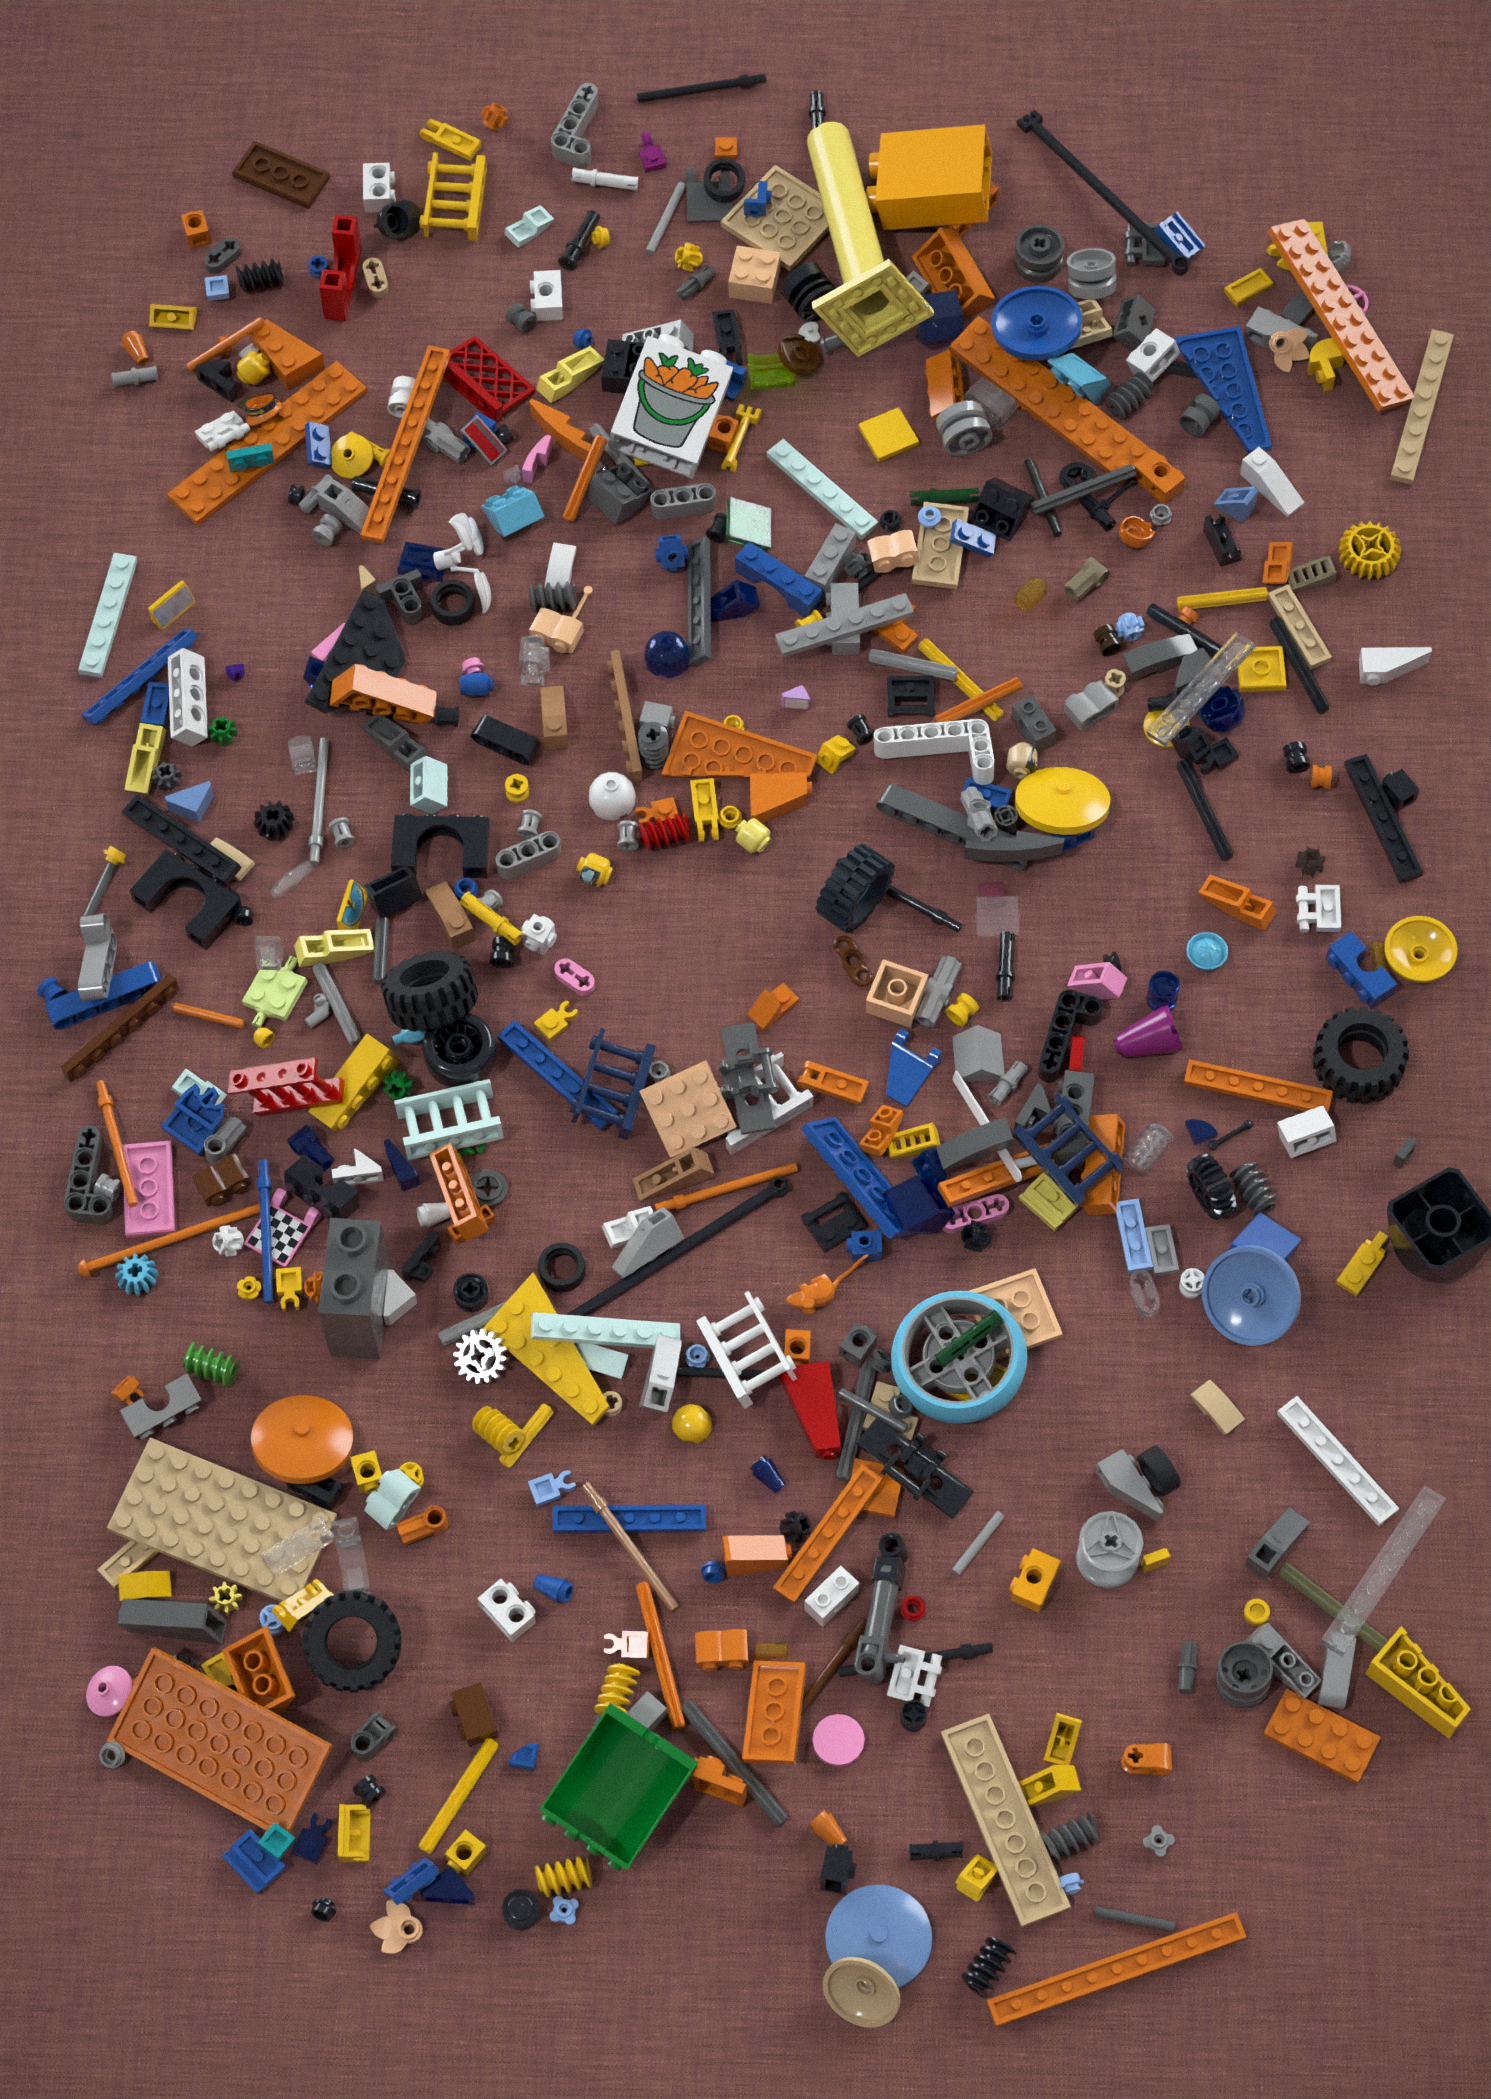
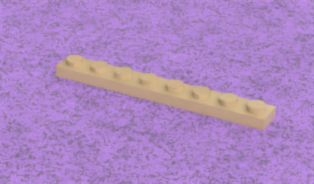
[1390,329,1454,485]

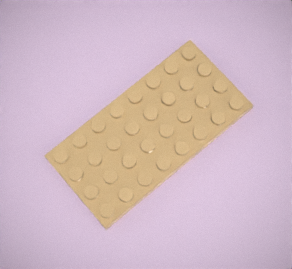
[107,1438,337,1602]

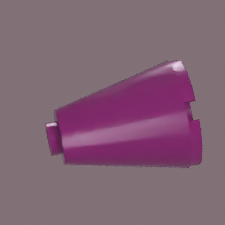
[1113,1005,1183,1058]

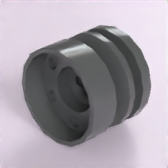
[1216,1641,1273,1708]

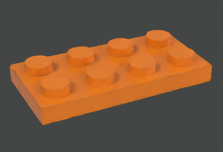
[742,1661,807,1765]
[1263,1688,1381,1784]

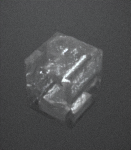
[287,736,317,775]

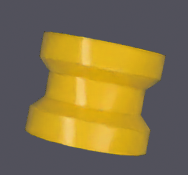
[505,774,529,803]
[399,1462,424,1488]

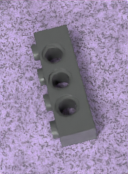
[1051,1070,1094,1168]

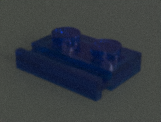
[397,542,446,582]

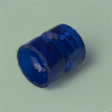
[1146,970,1180,1011]

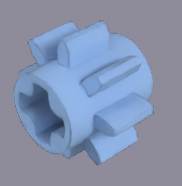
[1116,612,1145,642]

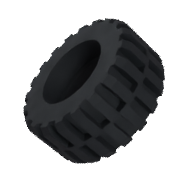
[381,951,478,1032]
[1312,1006,1409,1104]
[302,1590,402,1693]

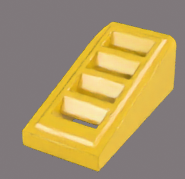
[888,1122,940,1159]

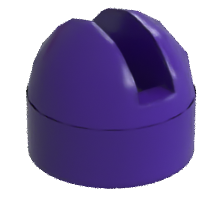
[225,664,245,681]

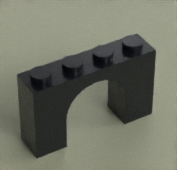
[391,813,491,879]
[130,849,242,951]

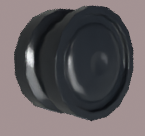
[453,1273,489,1312]
[502,1889,540,1931]

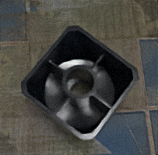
[1387,1167,1491,1282]

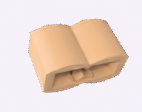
[867,530,919,573]
[529,608,584,653]

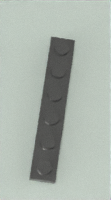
[688,536,711,667]

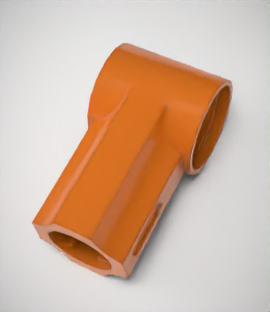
[396,1505,449,1546]

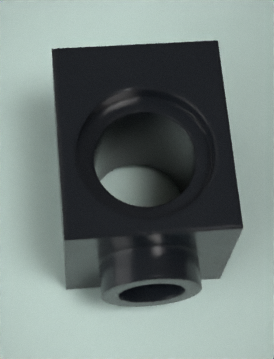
[1170,725,1212,761]
[1382,769,1419,812]

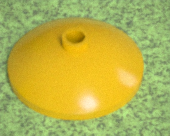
[1384,916,1457,983]

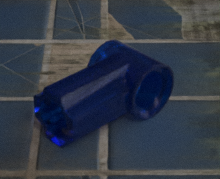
[287,1124,334,1173]

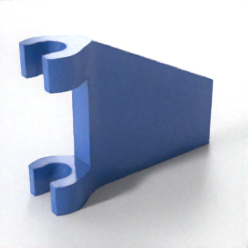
[886,1028,942,1108]

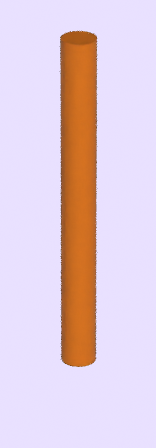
[187,317,265,371]

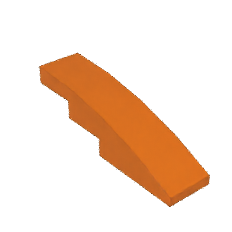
[529,398,601,467]

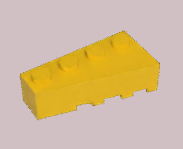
[308,1034,401,1133]

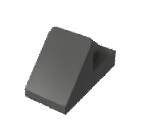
[1014,1083,1052,1129]

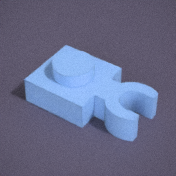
[528,1470,576,1507]

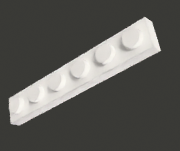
[1277,1396,1399,1527]

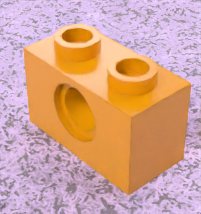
[1009,1548,1061,1613]

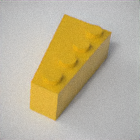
[1365,1626,1471,1739]

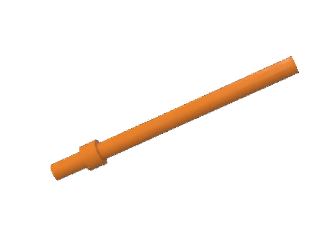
[95,1080,138,1208]
[654,1163,798,1211]

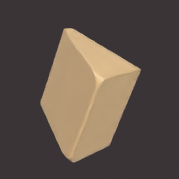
[359,565,377,594]

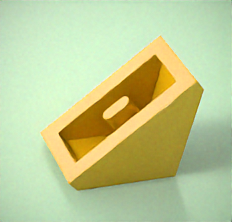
[118,1571,172,1601]
[1044,1713,1082,1765]

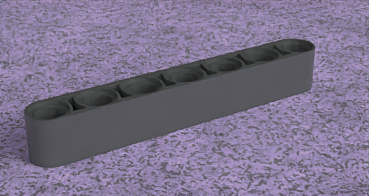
[876,784,1029,871]

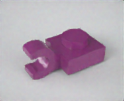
[639,132,666,173]

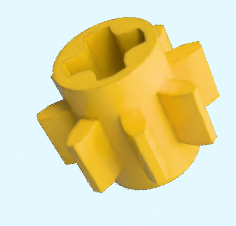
[675,243,703,272]

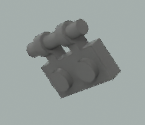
[1124,224,1165,266]

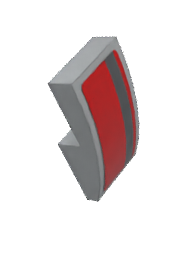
[460,415,507,466]

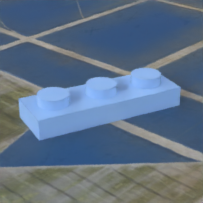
[1116,1198,1153,1274]

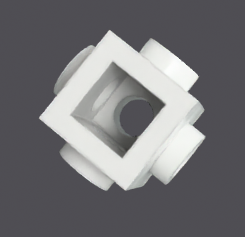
[521,914,557,956]

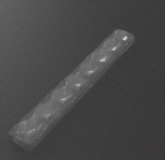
[1320,1485,1447,1657]

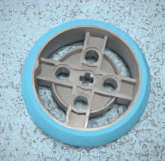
[891,1291,1027,1424]

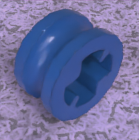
[308,255,329,278]

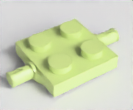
[242,956,308,1028]

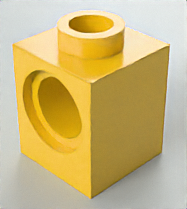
[350,1450,382,1494]
[445,1829,487,1876]

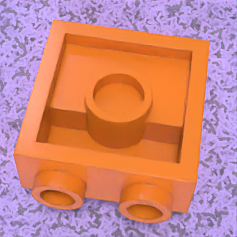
[691,1756,747,1807]

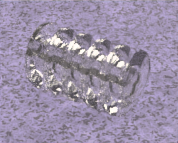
[1123,1122,1175,1176]

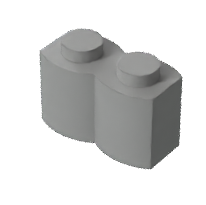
[1064,680,1119,731]

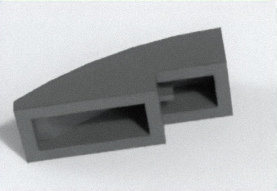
[1123,634,1198,680]
[361,715,428,773]
[936,1117,1014,1171]

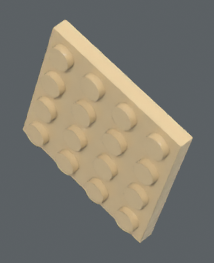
[721,165,829,271]

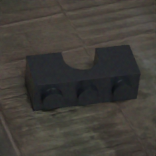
[284,1155,360,1219]

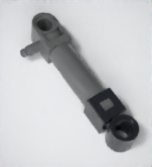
[854,1533,909,1685]

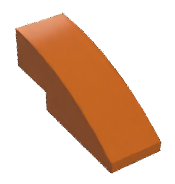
[1198,875,1276,931]

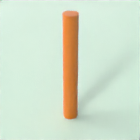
[173,1002,245,1029]

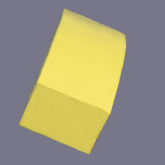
[536,346,604,403]
[124,723,166,794]
[294,929,374,967]

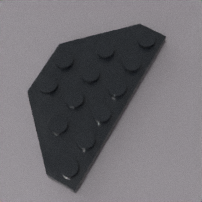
[304,589,406,714]

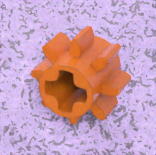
[480,103,509,130]
[304,1271,324,1303]

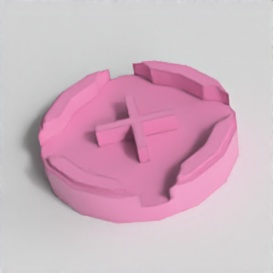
[812,1714,865,1767]

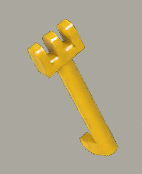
[721,404,762,472]

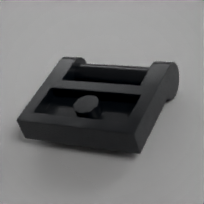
[887,676,935,717]
[801,1191,866,1253]

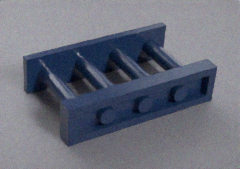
[569,1028,656,1140]
[1013,1093,1124,1209]

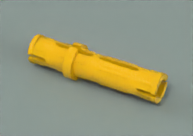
[460,892,524,945]

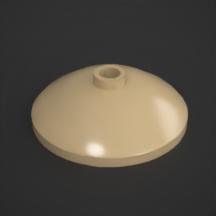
[823,1957,900,2028]

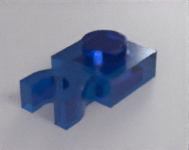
[292,1812,333,1864]

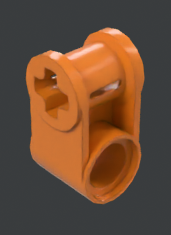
[1121,1743,1173,1775]

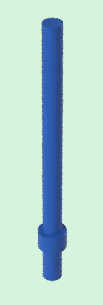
[257,1159,274,1304]

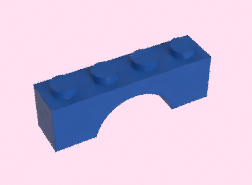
[735,542,822,618]

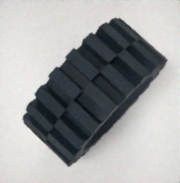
[815,843,895,934]

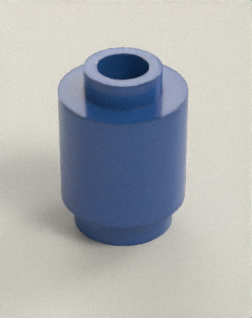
[460,672,494,697]

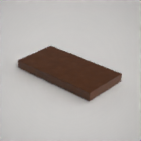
[232,141,330,209]

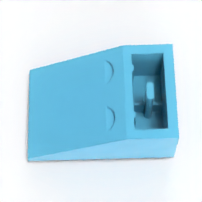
[1047,353,1112,405]

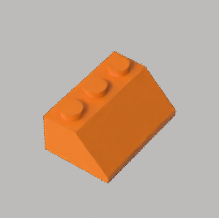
[222,1626,296,1715]

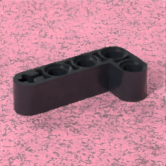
[1038,990,1103,1083]

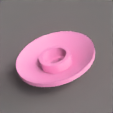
[86,1666,133,1717]

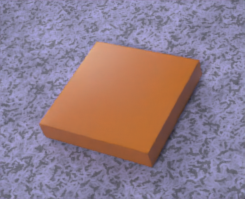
[850,1458,905,1518]

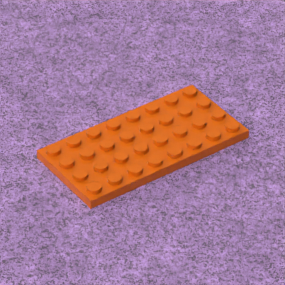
[107,1647,333,1833]

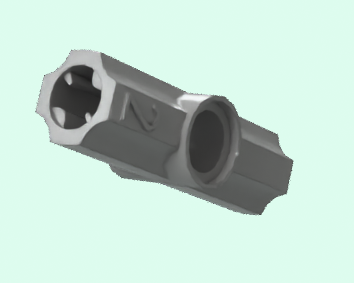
[421,418,471,463]
[960,787,998,841]
[915,956,961,1027]

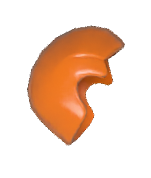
[1119,516,1155,549]

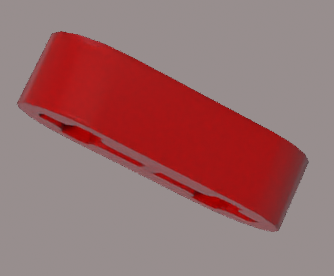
[1069,1035,1085,1072]

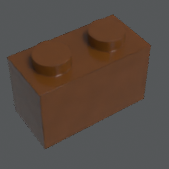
[449,1682,499,1747]

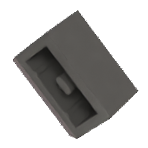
[585,462,654,524]

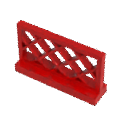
[443,335,536,423]

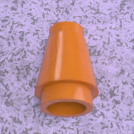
[121,331,150,365]
[809,1810,847,1846]

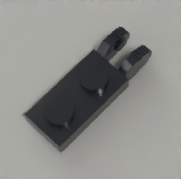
[712,309,743,365]

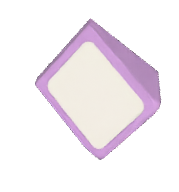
[781,685,810,710]

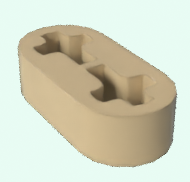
[363,258,389,298]

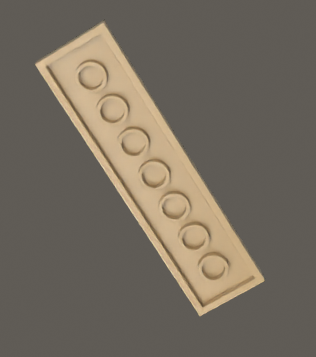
[940,1714,1071,1928]

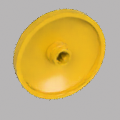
[1015,767,1110,835]

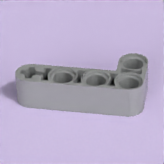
[551,83,599,168]
[78,913,117,1002]

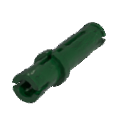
[910,487,979,506]
[934,1310,1004,1368]

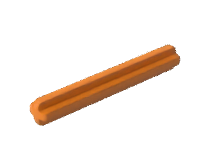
[563,435,607,522]
[935,677,1023,722]

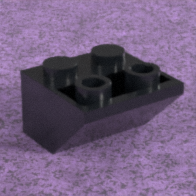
[601,339,645,394]
[969,477,1035,541]

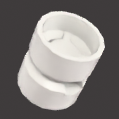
[387,376,416,419]

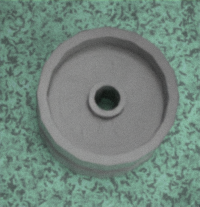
[1066,248,1117,299]
[936,401,993,456]

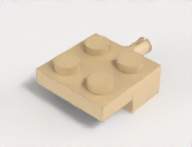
[1071,299,1112,349]

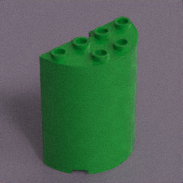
[539,1703,698,1872]

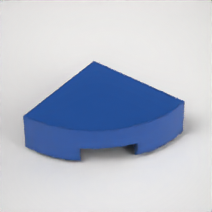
[508,1743,539,1771]

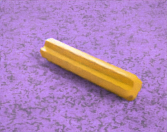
[499,1404,554,1468]

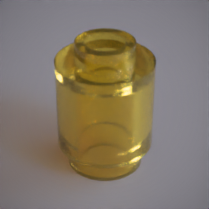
[1013,577,1047,611]

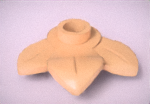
[1269,328,1309,372]
[370,1900,423,1954]

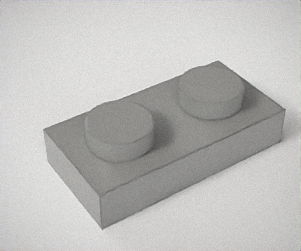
[1145,1224,1179,1277]

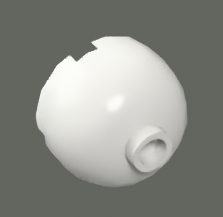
[589,772,636,820]

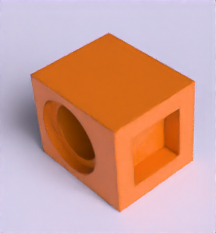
[181,210,211,249]
[708,414,739,454]
[784,1329,811,1365]

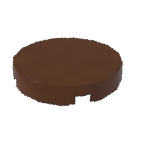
[778,334,821,376]

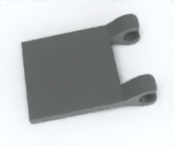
[686,167,731,223]

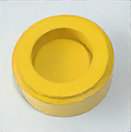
[1243,1599,1270,1626]

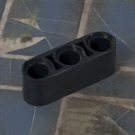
[470,715,541,765]

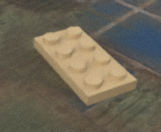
[912,502,969,590]

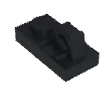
[401,1231,441,1283]

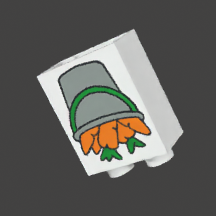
[608,334,733,479]

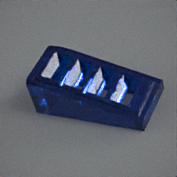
[384,1139,420,1192]
[911,1147,948,1204]

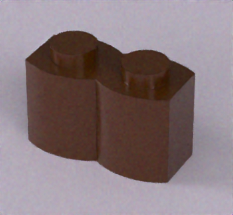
[192,1154,251,1207]

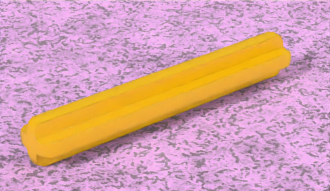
[1177,587,1268,610]

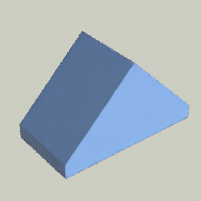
[1214,486,1259,523]
[165,781,214,823]

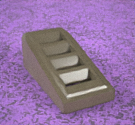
[1287,556,1337,592]

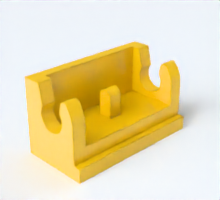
[271,1579,333,1632]
[338,1804,371,1863]

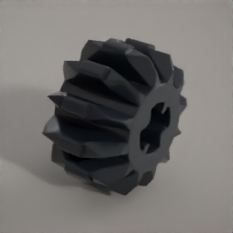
[254,800,294,841]

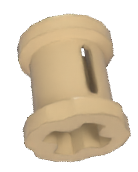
[1105,669,1126,698]

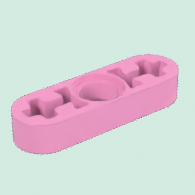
[940,1194,1009,1233]

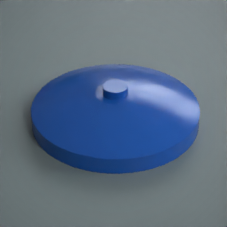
[991,286,1082,360]

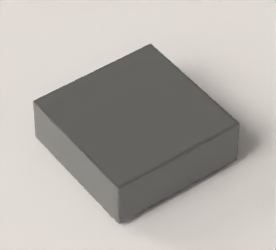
[1393,1137,1416,1169]

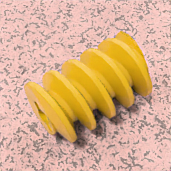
[472,1406,526,1455]
[594,1663,641,1716]
[535,1856,592,1898]

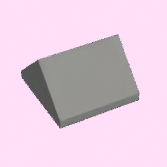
[952,1025,1005,1082]

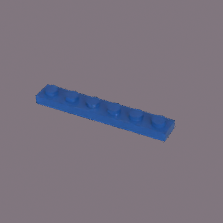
[81,628,198,724]
[497,1020,618,1131]
[553,1505,706,1533]

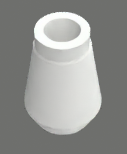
[416,1202,451,1227]

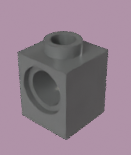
[839,1323,877,1368]

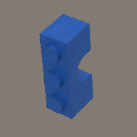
[1326,931,1397,1009]

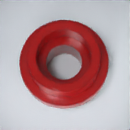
[900,1596,926,1622]

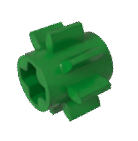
[207,716,238,746]
[383,1070,414,1100]

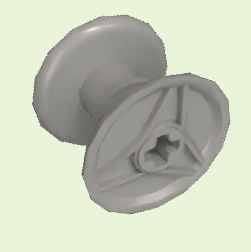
[1075,1511,1143,1589]

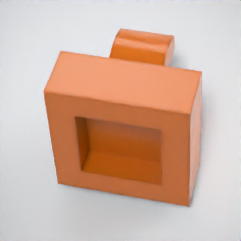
[110,1376,144,1406]

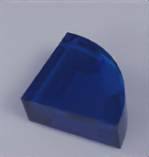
[1185,1119,1218,1145]

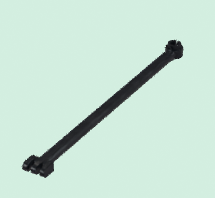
[1016,110,1190,276]
[566,1176,788,1316]

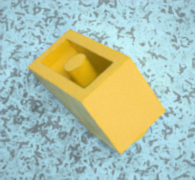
[1018,1765,1081,1808]

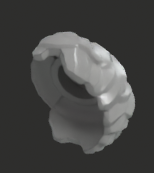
[1328,241,1352,272]

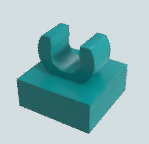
[258,1822,295,1861]

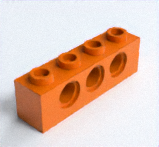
[429,1142,489,1241]

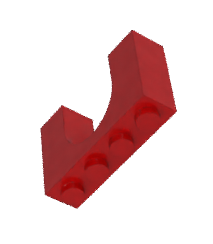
[319,214,362,321]

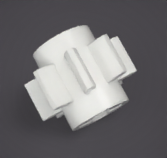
[212,1225,244,1257]

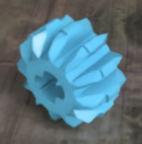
[115,1253,158,1297]

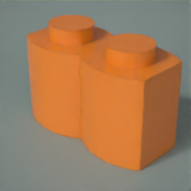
[695,1629,749,1672]

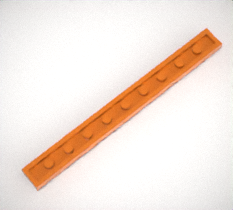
[360,345,451,544]
[986,1912,1247,2028]

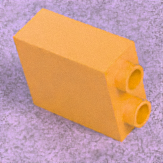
[866,124,992,230]

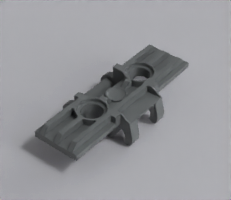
[718,1022,779,1135]

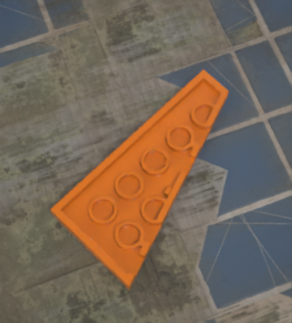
[661,711,818,779]

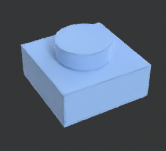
[205,275,230,301]

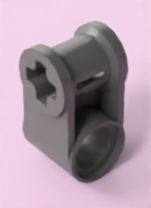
[351,1710,399,1762]

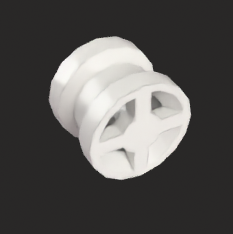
[1179,1268,1205,1299]

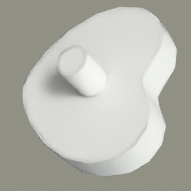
[799,322,820,344]

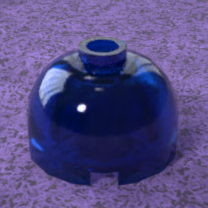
[644,631,690,678]
[1197,686,1246,733]

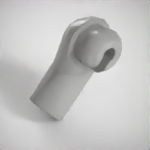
[304,993,330,1029]

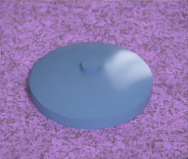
[1202,1245,1301,1346]
[825,1885,932,1989]

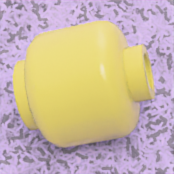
[735,818,771,854]

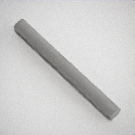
[645,182,686,255]

